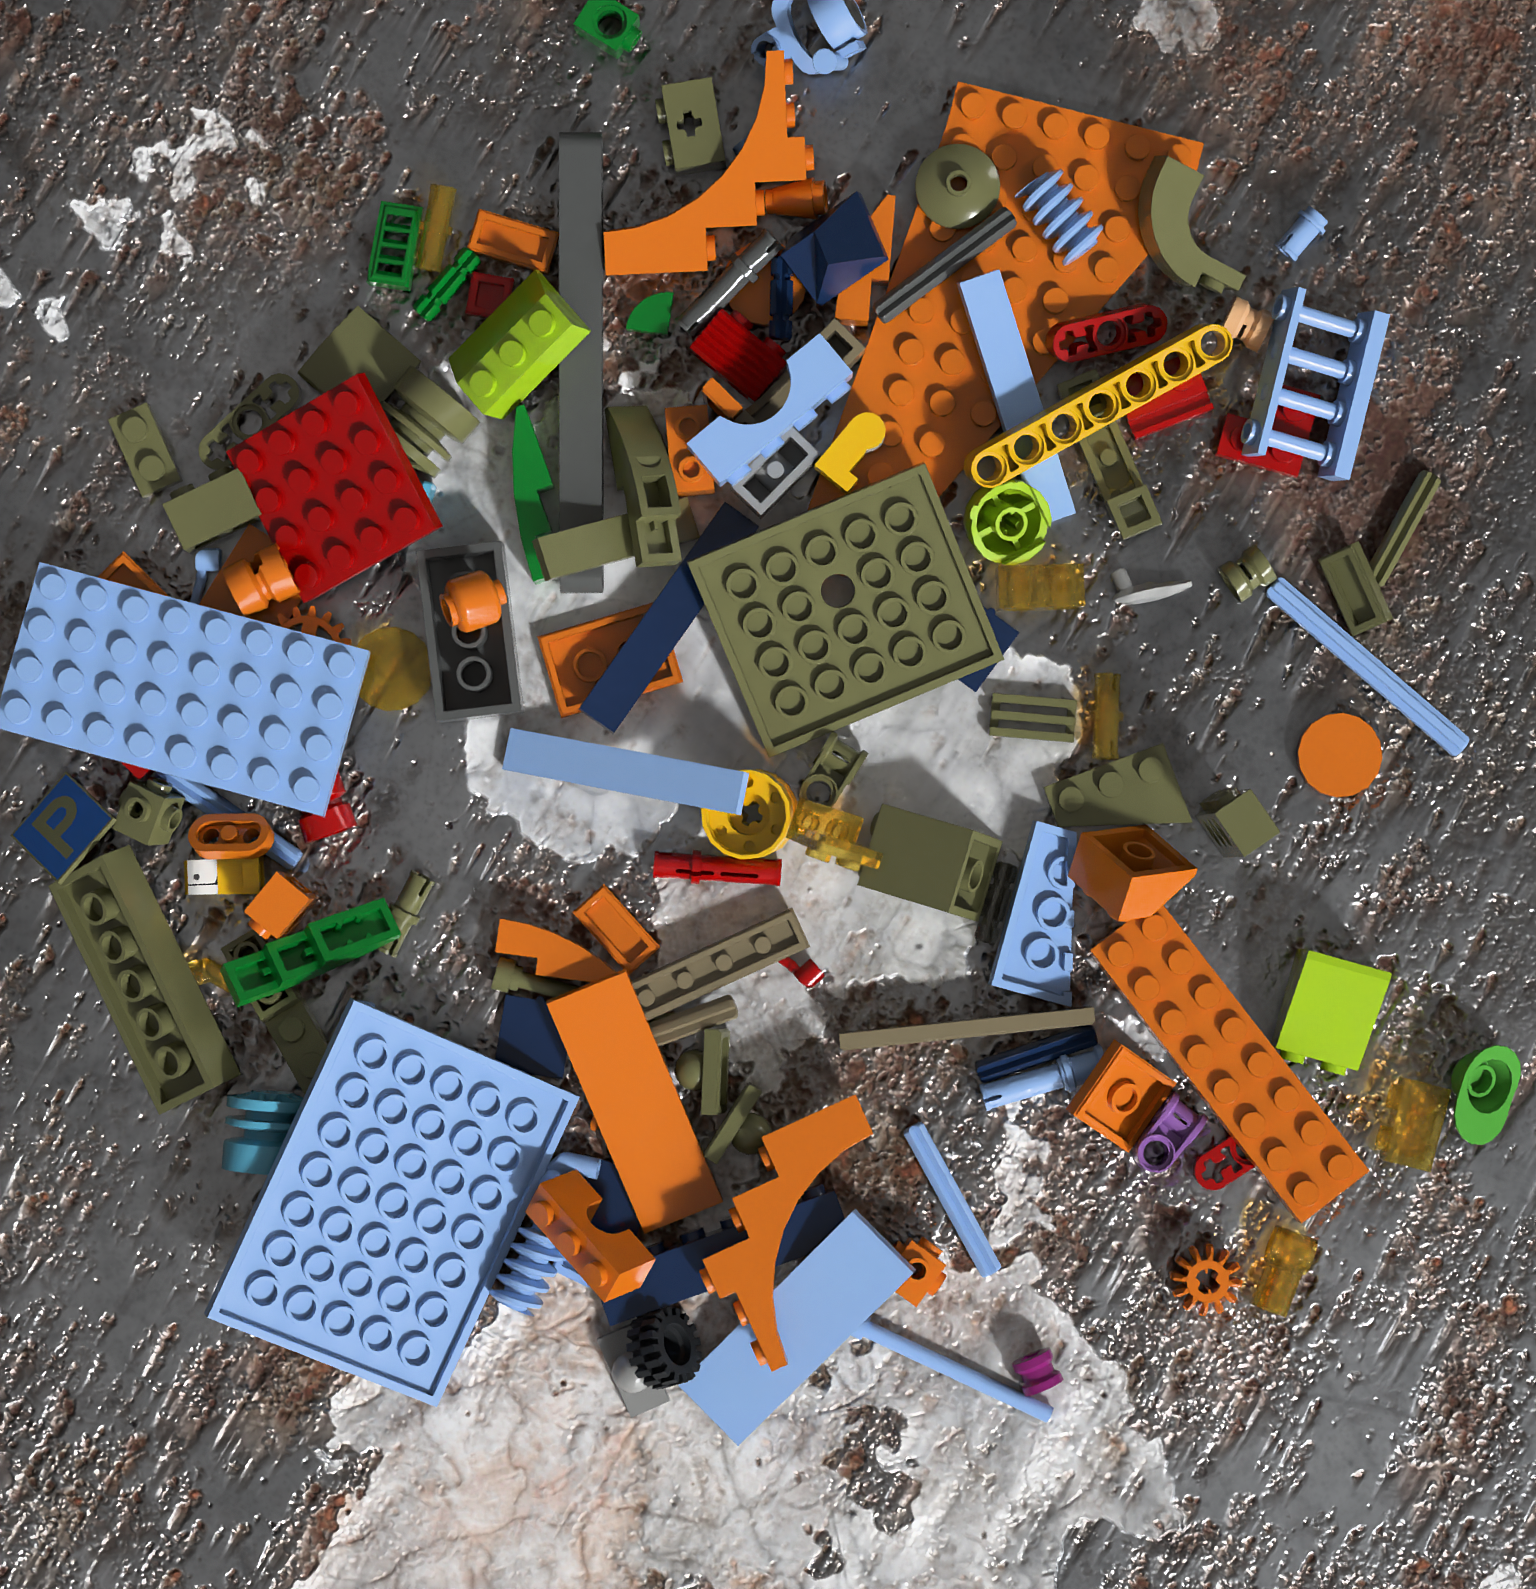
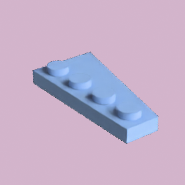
[988,820,1077,1007]

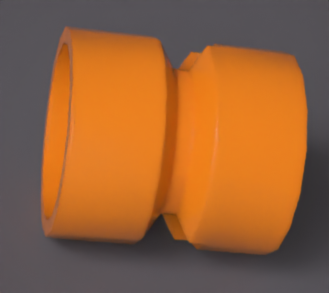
[222,542,301,618]

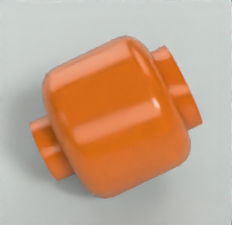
[439,570,507,632]

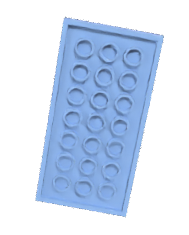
[0,562,371,817]

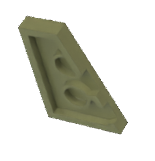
[1043,743,1193,827]

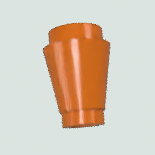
[765,177,828,219]

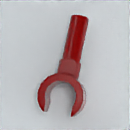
[778,957,825,987]

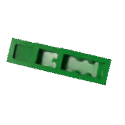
[512,404,555,585]
[220,897,401,1008]

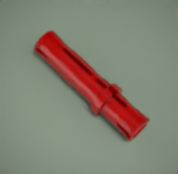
[653,850,782,886]

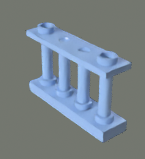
[1241,287,1390,481]

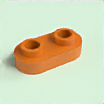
[188,813,274,859]

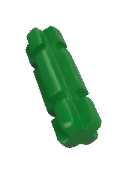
[413,247,481,322]

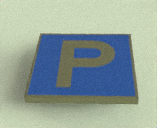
[10,772,117,885]

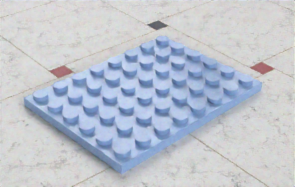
[204,997,580,1407]

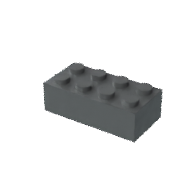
[416,541,524,723]

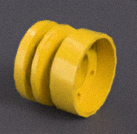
[701,769,799,859]

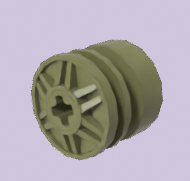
[380,365,480,479]

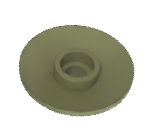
[915,144,1000,229]

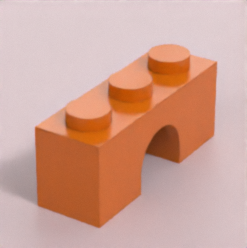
[525,1169,656,1303]

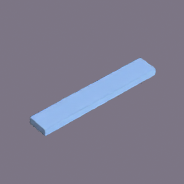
[957,269,1076,521]
[502,728,749,815]

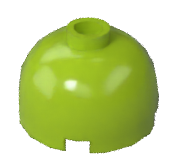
[963,479,1052,566]

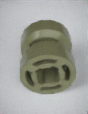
[1218,545,1277,603]

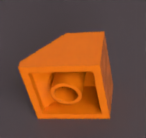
[1068,824,1198,922]

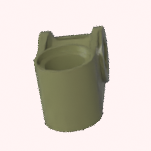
[799,731,869,814]

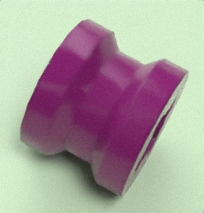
[1011,1347,1064,1396]

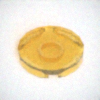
[356,627,431,711]

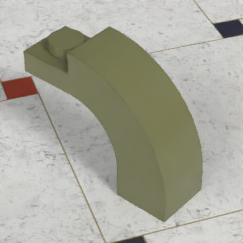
[1138,156,1246,294]

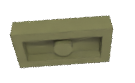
[108,402,183,498]

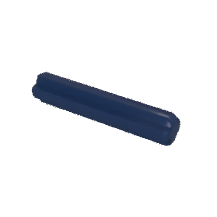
[975,1025,1098,1083]

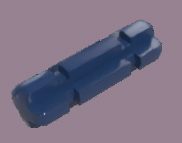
[769,256,794,341]

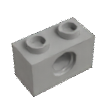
[730,427,821,519]

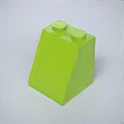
[1271,948,1392,1076]

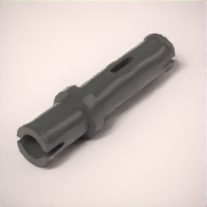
[675,228,784,338]

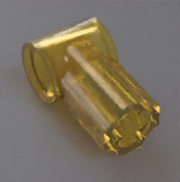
[1250,1225,1318,1317]

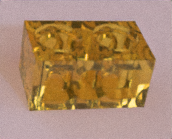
[995,563,1085,612]

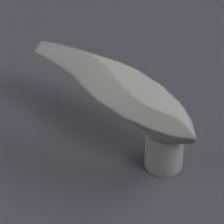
[1110,568,1192,605]

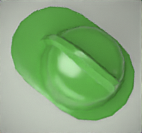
[1451,1045,1521,1145]

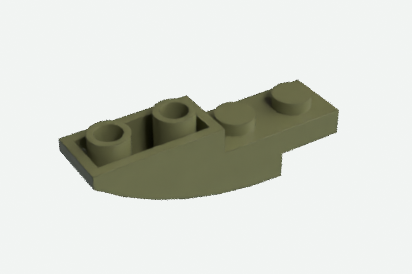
[604,405,682,567]
[220,929,329,1095]

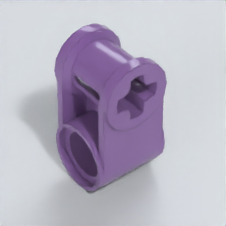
[1132,1091,1208,1173]

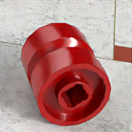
[296,769,358,843]

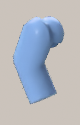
[540,1152,601,1183]

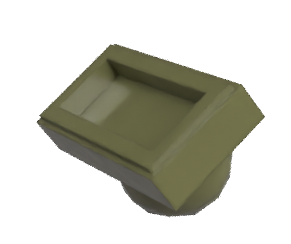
[674,1028,730,1115]
[703,1082,771,1165]

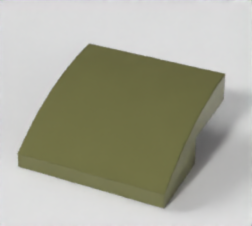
[298,306,421,402]

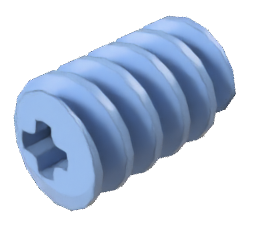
[1015,169,1104,266]
[489,1220,564,1317]

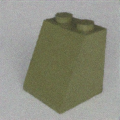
[857,803,1003,922]

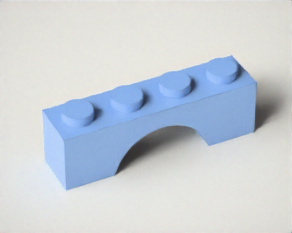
[687,333,853,487]

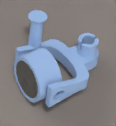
[751,0,868,75]

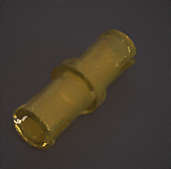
[414,184,457,273]
[1090,673,1123,760]

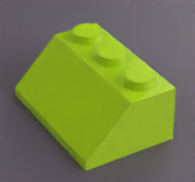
[448,269,591,420]

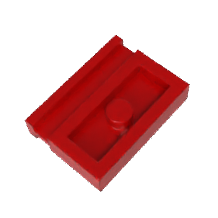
[1124,357,1215,440]

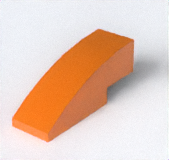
[835,195,896,327]
[495,918,617,982]

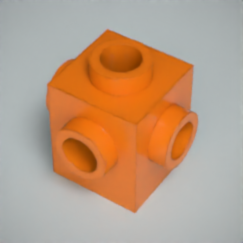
[893,1236,947,1307]

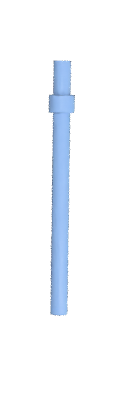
[851,1317,1054,1423]

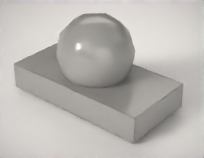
[597,1324,670,1418]

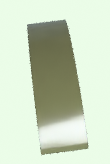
[1056,368,1163,540]

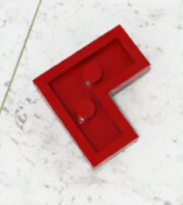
[1215,385,1321,478]

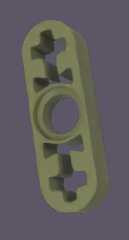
[199,373,301,471]

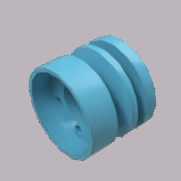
[222,1090,303,1175]

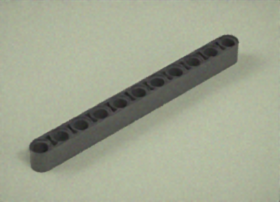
[559,132,604,593]

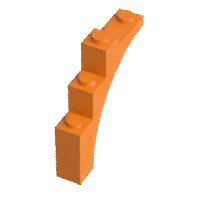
[603,50,814,275]
[699,1094,873,1372]

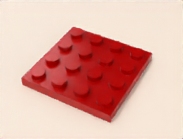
[226,372,443,603]

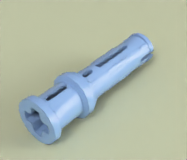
[979,1044,1104,1111]

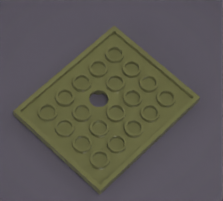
[687,462,1005,758]

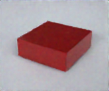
[465,271,515,319]

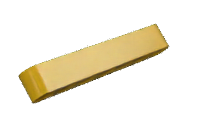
[964,323,1233,488]

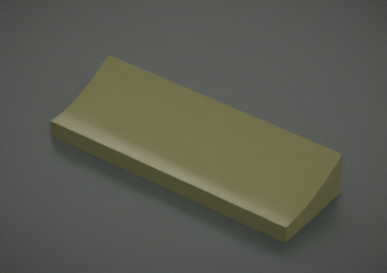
[48,845,241,1115]

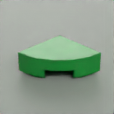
[626,292,674,336]

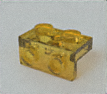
[786,798,883,872]
[1375,1076,1452,1172]

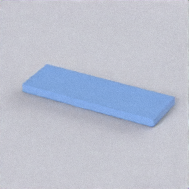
[678,1209,916,1446]

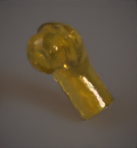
[188,957,230,993]

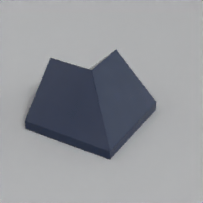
[781,191,889,306]

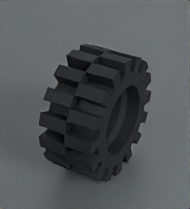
[626,1306,702,1390]

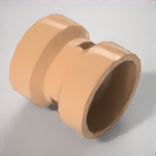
[1222,296,1274,353]

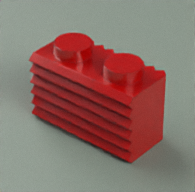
[689,309,787,404]

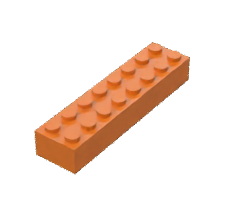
[1088,905,1370,1224]

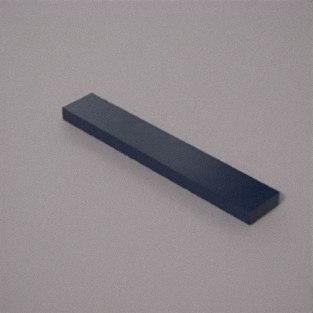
[578,502,759,734]

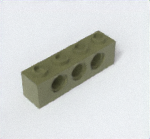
[1195,787,1280,858]

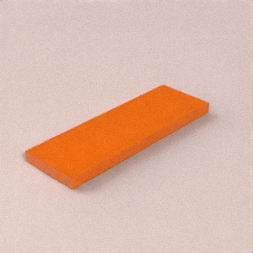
[546,968,723,1234]

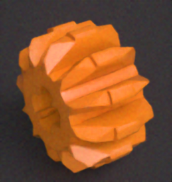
[1169,1242,1243,1316]

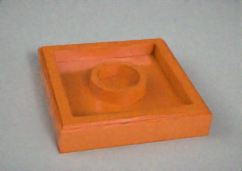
[1065,1039,1177,1153]

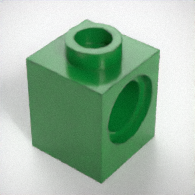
[573,0,642,59]

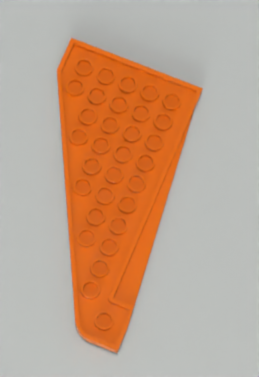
[807,81,1204,578]

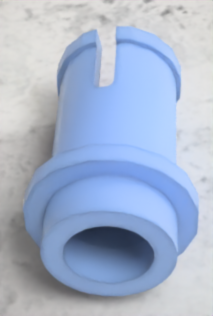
[1274,206,1328,262]

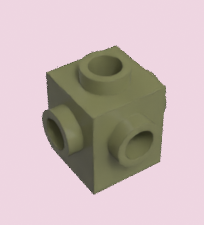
[112,777,186,846]

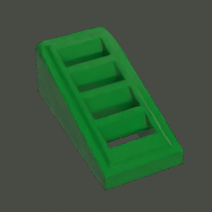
[366,201,424,292]

